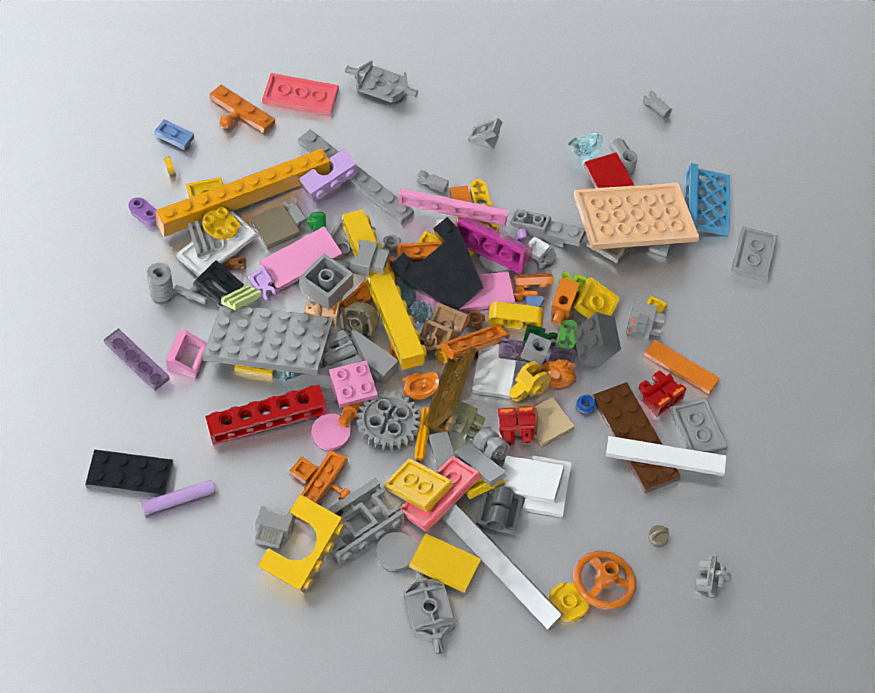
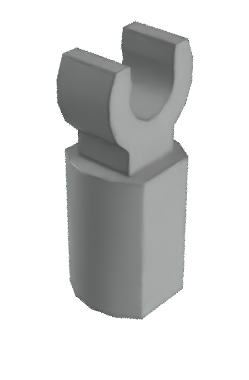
[643,91,672,119]
[417,170,449,193]
[283,197,307,228]

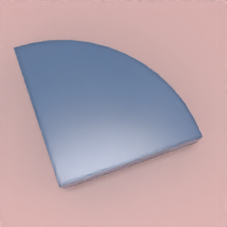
[526,290,545,307]

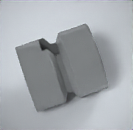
[473,427,510,463]

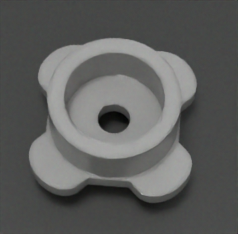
[383,235,401,253]

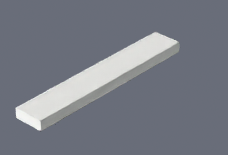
[605,436,726,476]

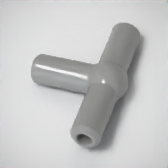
[174,285,208,304]

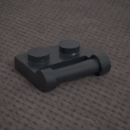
[193,260,244,308]

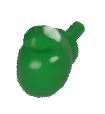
[306,212,326,232]

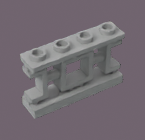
[310,477,405,564]

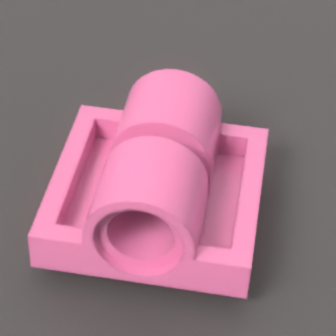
[329,360,378,407]

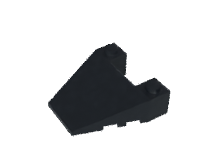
[390,217,484,310]

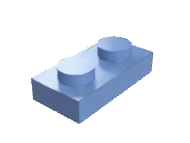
[154,119,194,150]

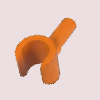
[514,286,539,301]
[331,483,351,500]

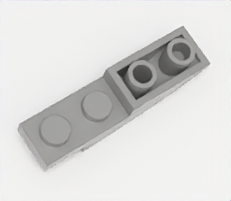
[510,209,586,248]

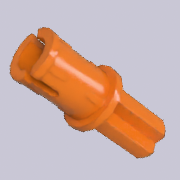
[338,402,363,428]

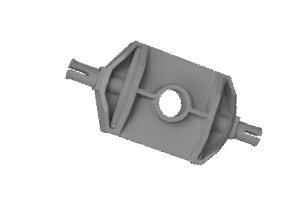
[345,60,418,103]
[404,570,455,654]

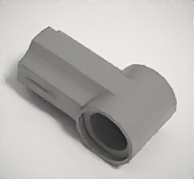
[609,138,638,174]

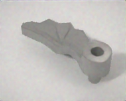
[537,247,556,270]

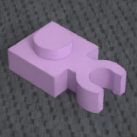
[248,266,279,301]

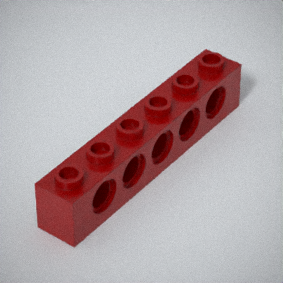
[205,385,327,445]

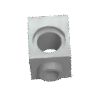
[520,333,552,366]

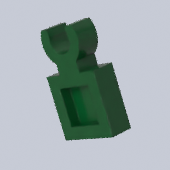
[523,325,558,349]

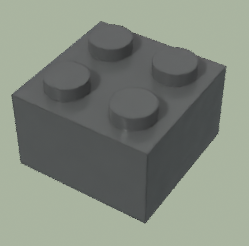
[574,312,621,368]

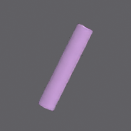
[141,480,215,516]

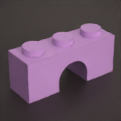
[299,149,359,202]

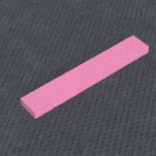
[398,188,509,226]

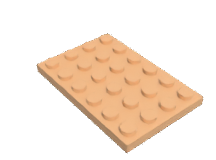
[573,183,699,250]

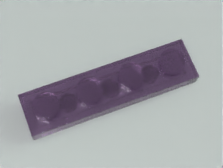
[104,328,170,391]
[498,338,576,369]

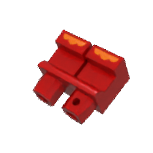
[638,370,687,417]
[498,406,538,446]

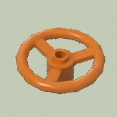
[573,550,636,610]

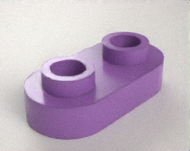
[128,197,157,227]

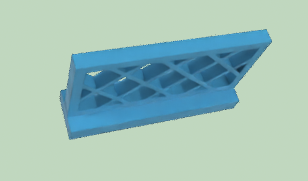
[685,163,730,236]

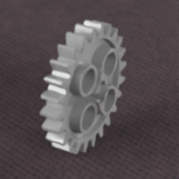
[357,391,420,451]

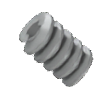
[147,263,174,303]

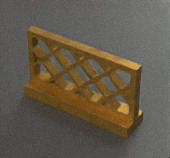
[423,347,477,433]

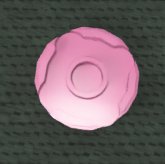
[311,414,351,451]

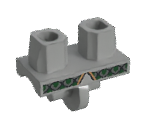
[696,555,731,597]

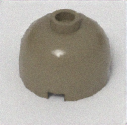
[340,302,379,338]

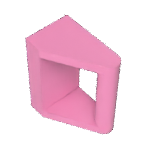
[166,329,207,378]

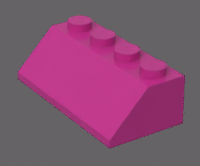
[457,217,533,274]

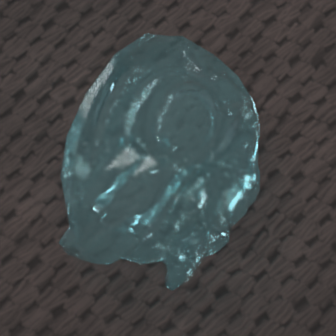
[568,132,603,156]

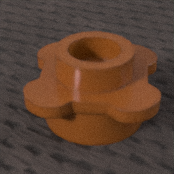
[466,311,485,330]

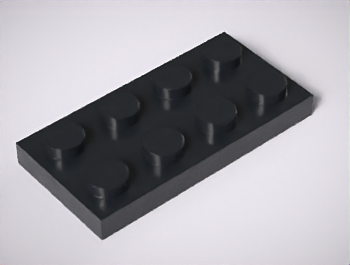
[85,449,174,497]

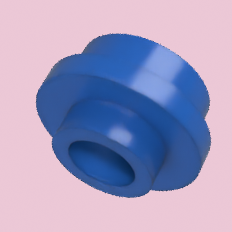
[576,395,596,414]

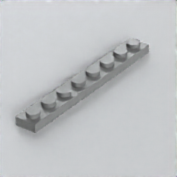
[298,129,414,225]

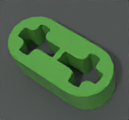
[557,320,578,355]

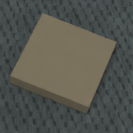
[250,205,300,249]

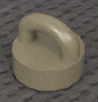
[648,525,669,546]

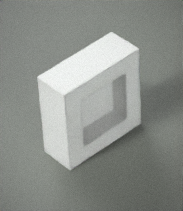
[528,237,550,261]

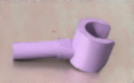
[513,229,527,243]

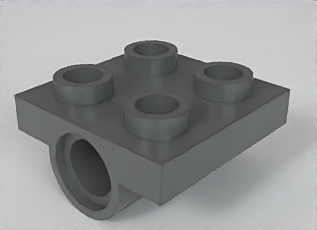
[476,486,524,535]

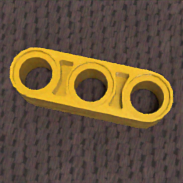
[488,302,544,330]

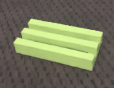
[221,285,262,310]

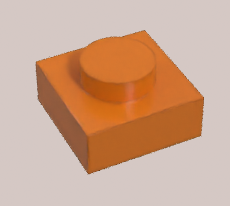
[289,456,318,485]

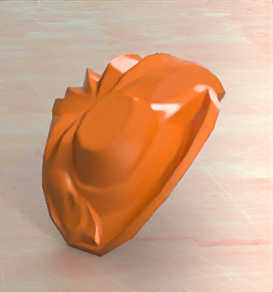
[540,359,577,388]
[401,372,439,400]

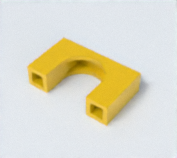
[258,495,345,593]

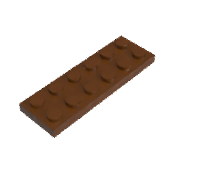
[592,382,681,493]

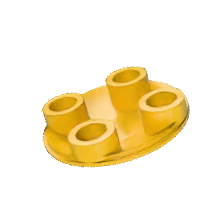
[202,207,240,240]

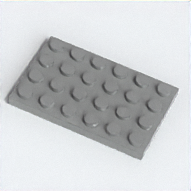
[203,305,333,375]

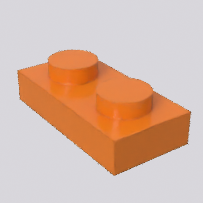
[514,273,554,288]

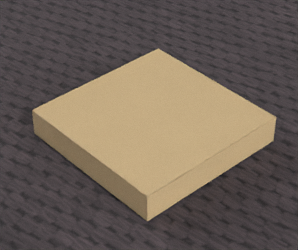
[534,397,575,447]

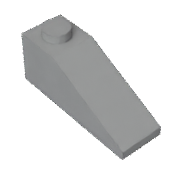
[351,329,398,386]

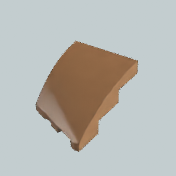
[420,302,471,351]

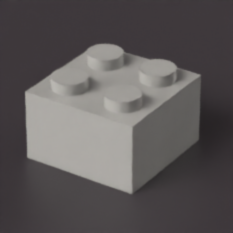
[299,253,353,310]

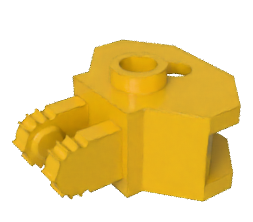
[509,361,552,403]

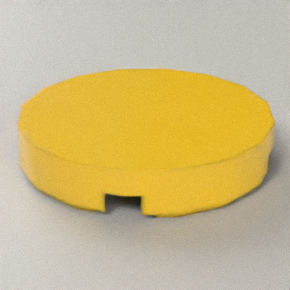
[549,582,589,623]

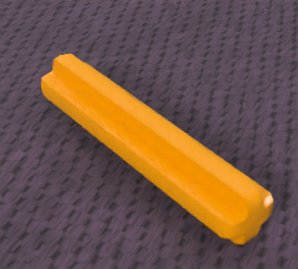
[414,407,429,461]

